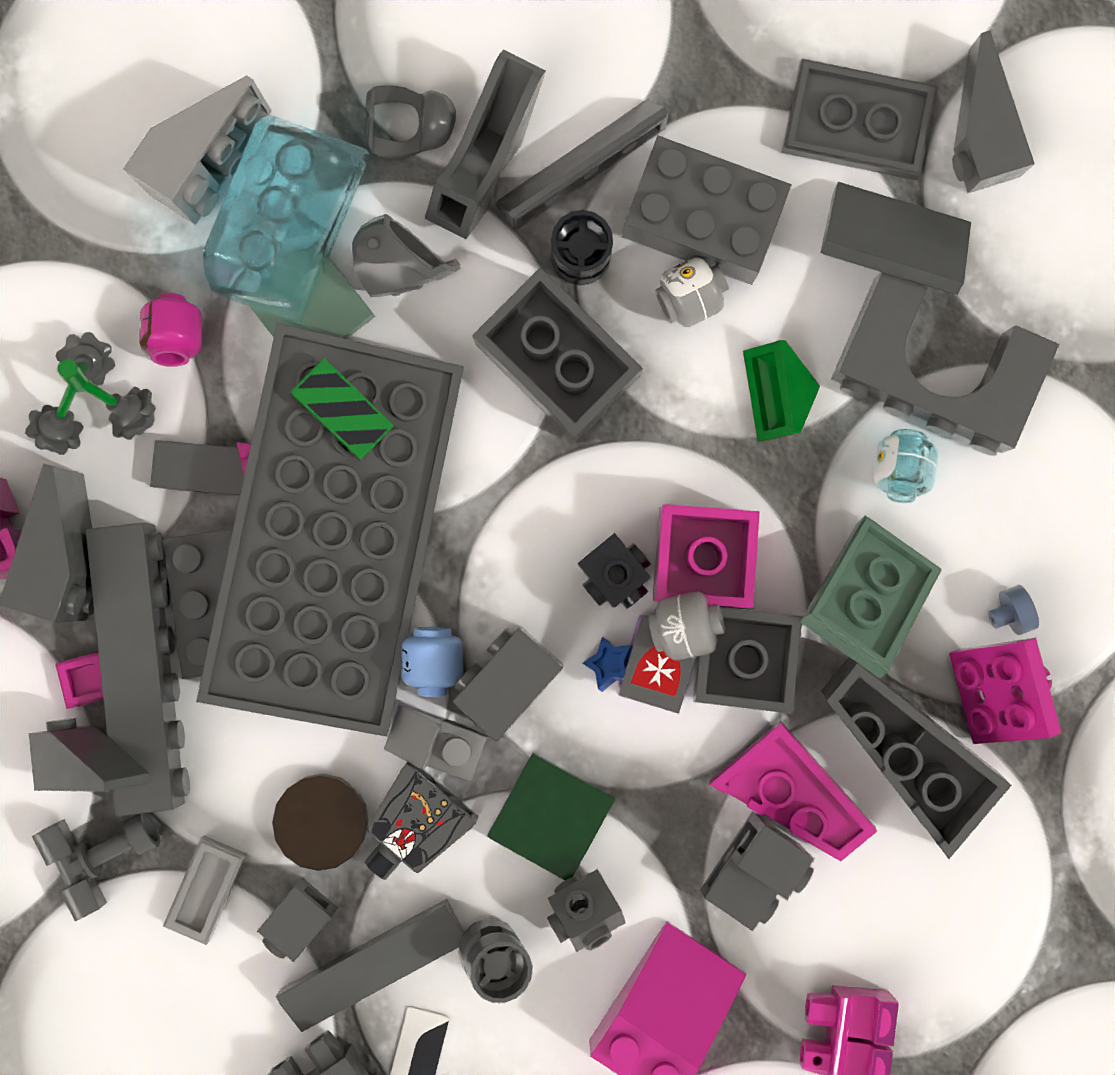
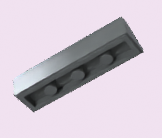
[497,101,669,230]
[275,899,464,1032]

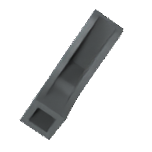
[424,49,546,239]

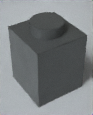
[257,877,338,962]

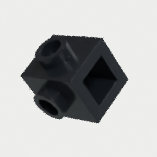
[577,533,651,609]

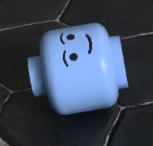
[401,627,463,697]

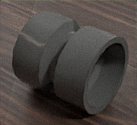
[458,919,533,1003]

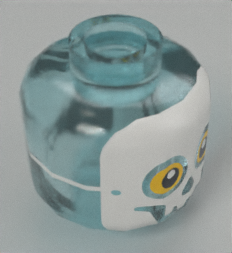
[873,429,938,503]

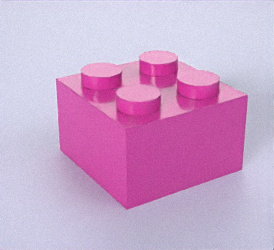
[652,504,760,608]

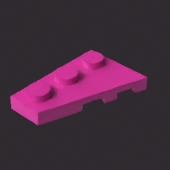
[709,720,877,862]

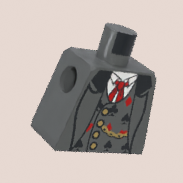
[365,762,479,880]

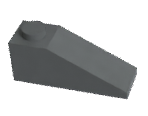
[952,30,1035,193]
[29,718,150,792]

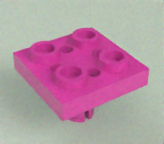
[949,638,1061,744]

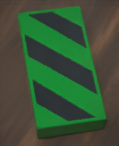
[290,358,394,461]

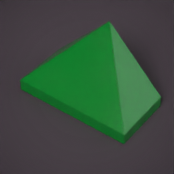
[743,340,820,442]

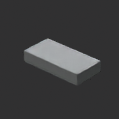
[163,836,247,945]

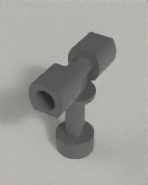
[32,813,160,921]

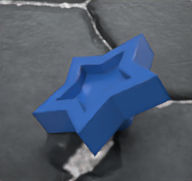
[582,636,633,692]

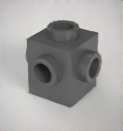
[546,869,626,952]

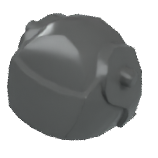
[352,214,460,297]

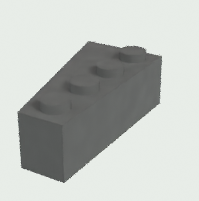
[821,657,1012,859]

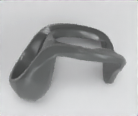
[364,85,456,160]

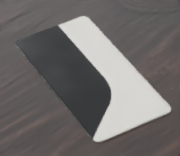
[390,1007,449,1075]

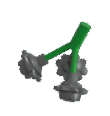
[25,332,156,455]

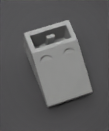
[123,75,272,225]

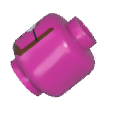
[139,293,202,367]

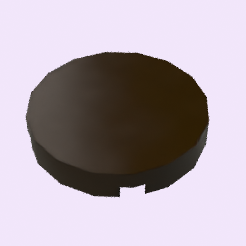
[272,774,369,871]

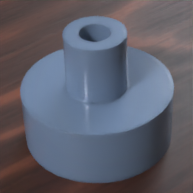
[988,585,1039,635]

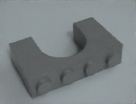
[831,272,1059,456]

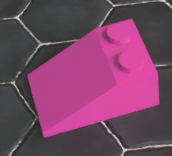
[589,921,746,1075]

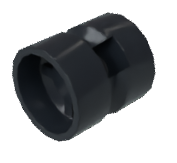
[551,210,613,286]

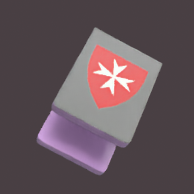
[616,615,696,714]

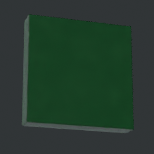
[487,752,615,880]

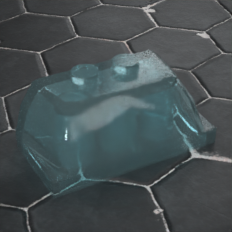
[203,115,370,325]

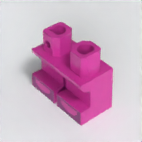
[799,985,899,1075]

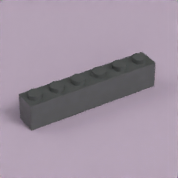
[86,523,190,816]

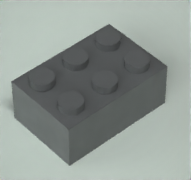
[622,135,792,285]
[472,268,643,443]

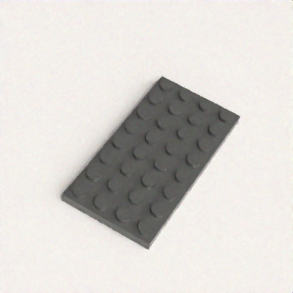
[196,323,464,737]

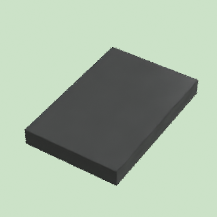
[781,58,938,180]
[820,181,971,295]

